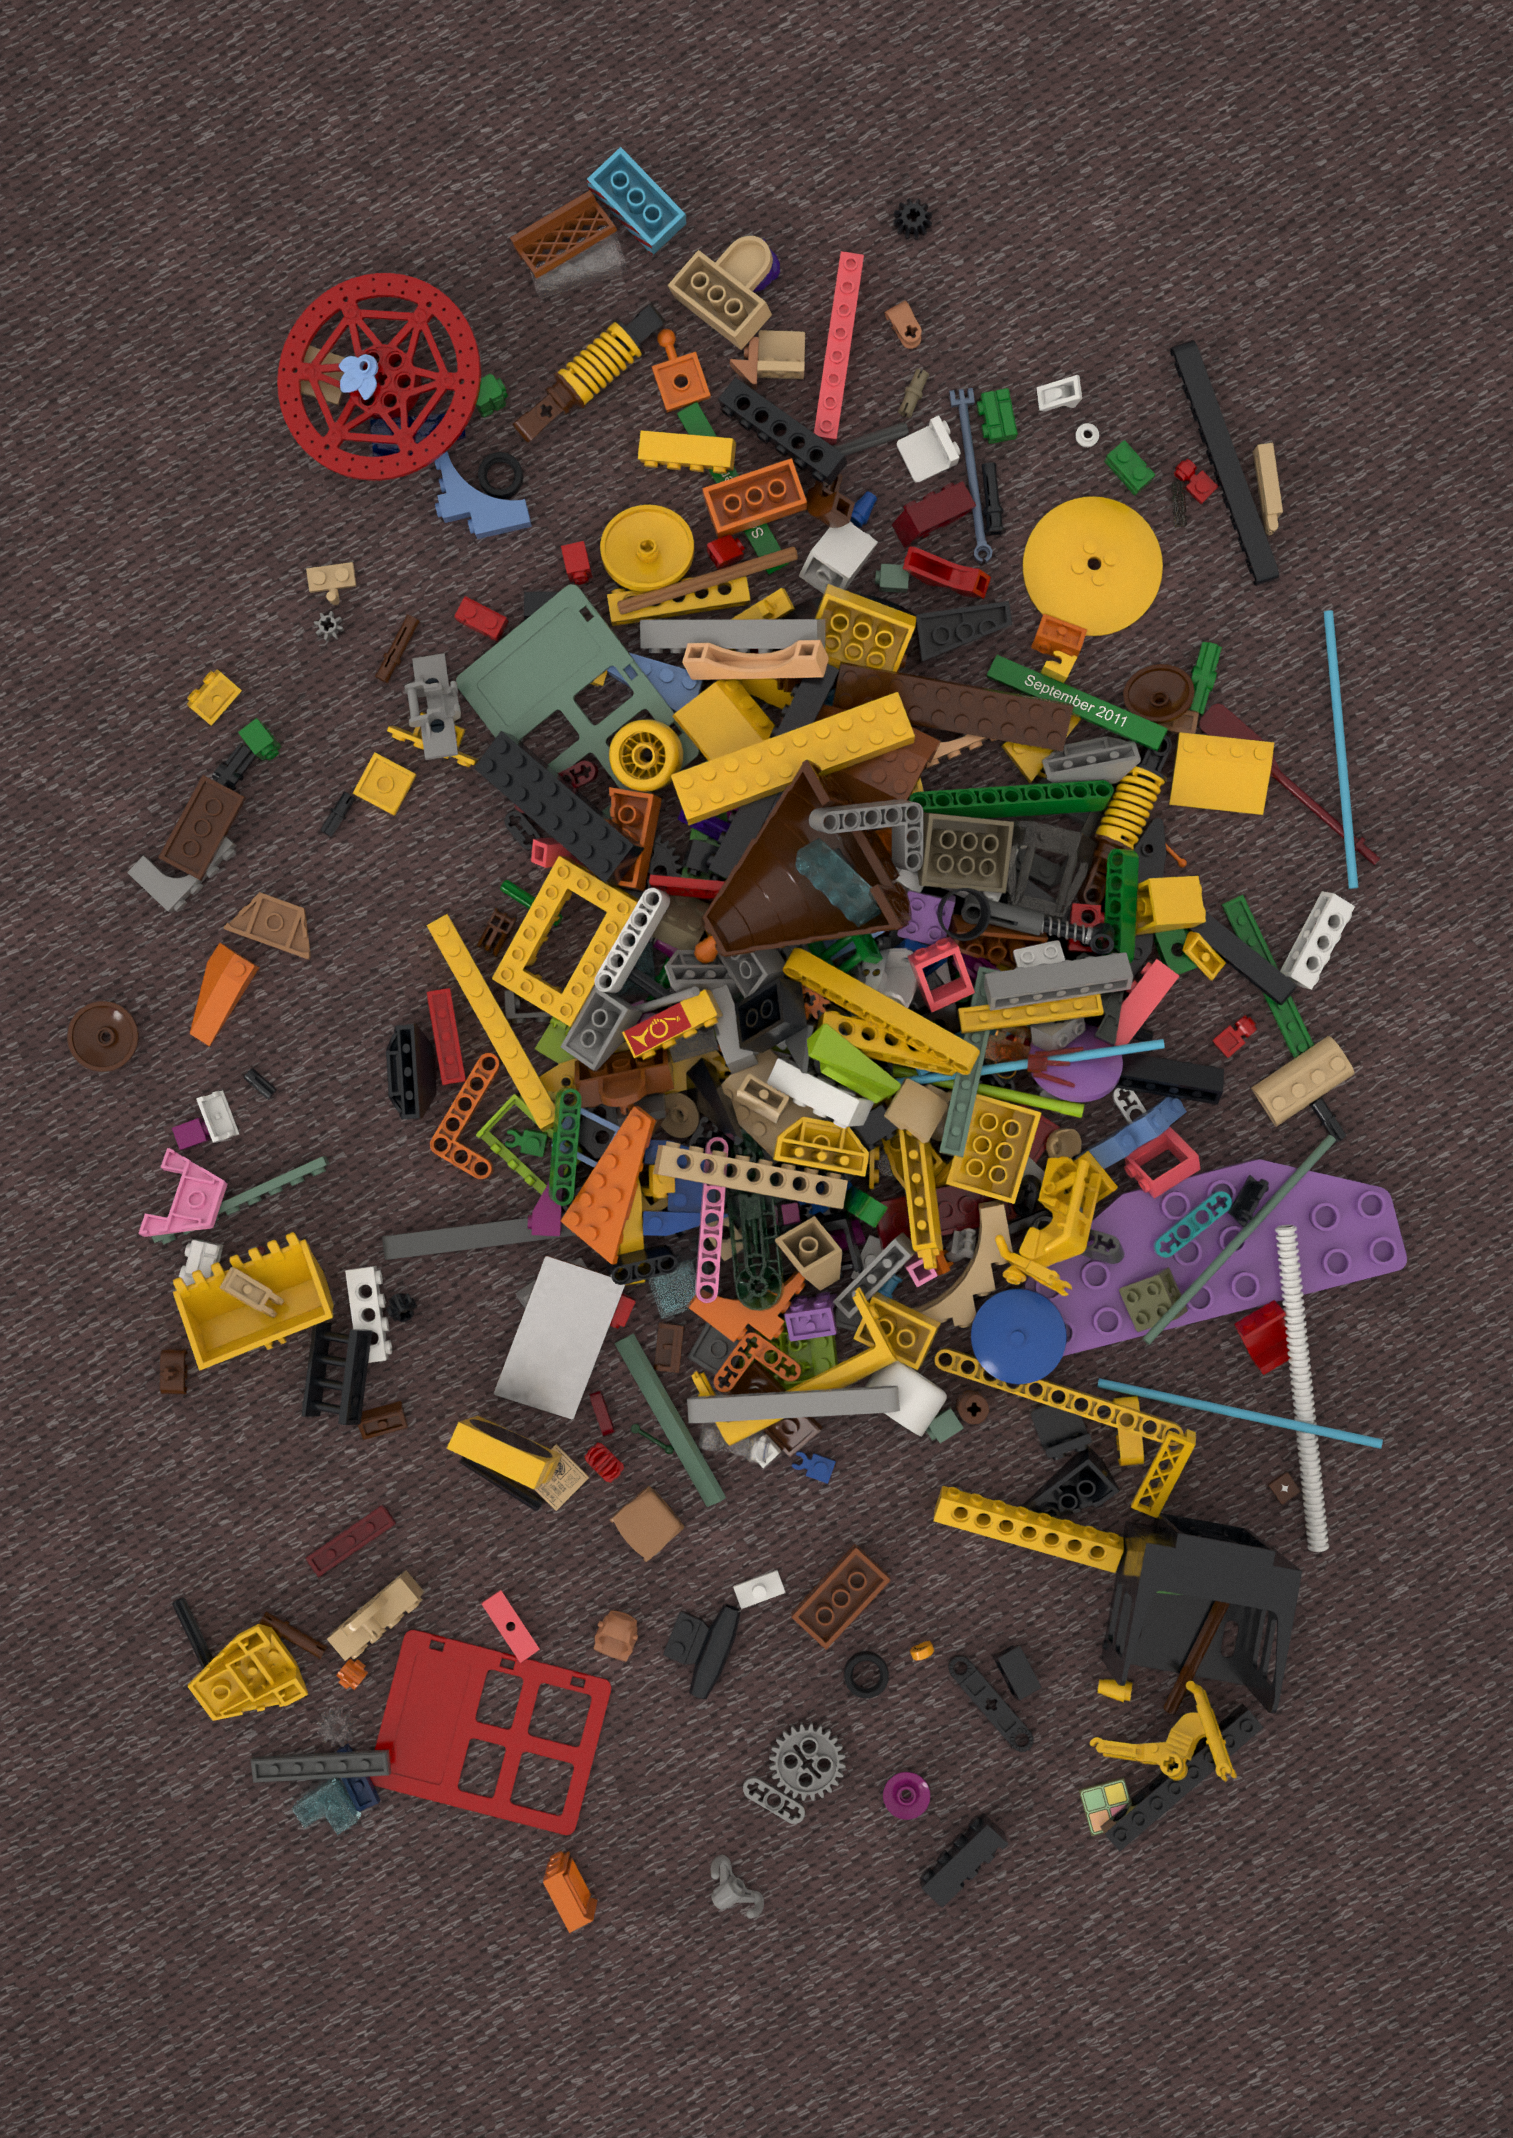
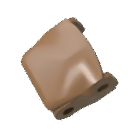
[610,1485,685,1562]

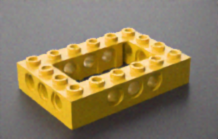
[492,856,639,1027]

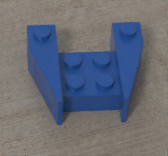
[643,1140,730,1236]

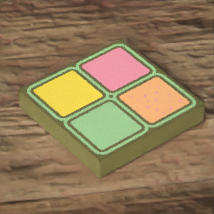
[1078,1777,1130,1836]

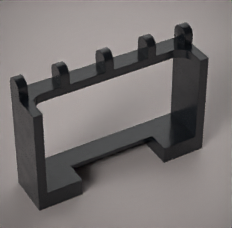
[754,1211,864,1290]

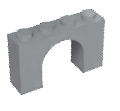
[127,819,237,913]

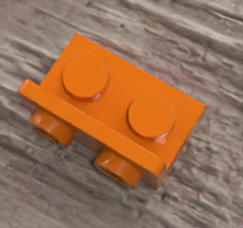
[1031,614,1087,662]

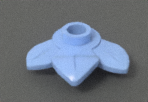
[339,354,378,400]

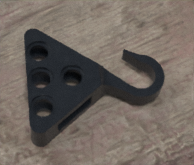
[561,1104,621,1183]

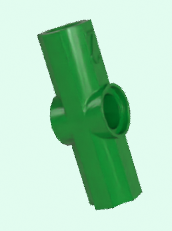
[1188,642,1222,716]

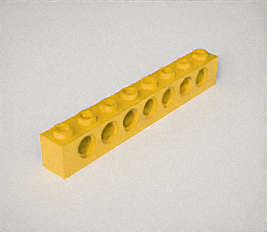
[933,1486,1124,1573]

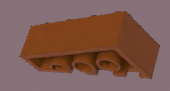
[947,914,1048,970]

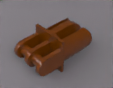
[476,908,517,957]

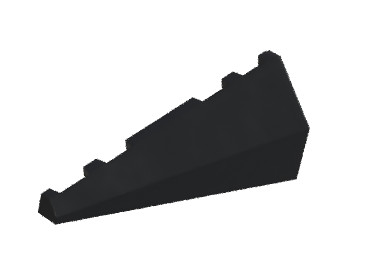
[686,1058,744,1145]

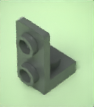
[504,990,553,1024]

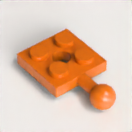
[652,329,711,413]

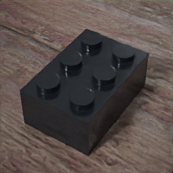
[735,978,807,1053]

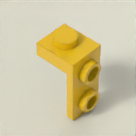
[641,1164,675,1198]

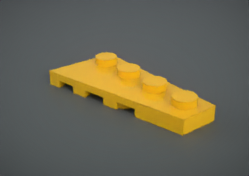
[1001,715,1081,783]

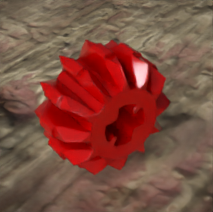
[584,1443,624,1483]

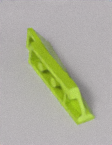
[807,1024,901,1103]

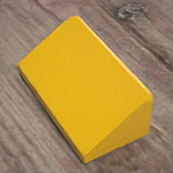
[1182,931,1226,981]

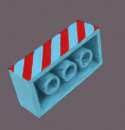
[587,147,686,255]

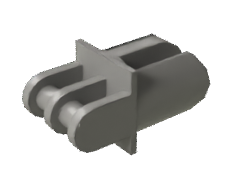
[946,1228,976,1262]

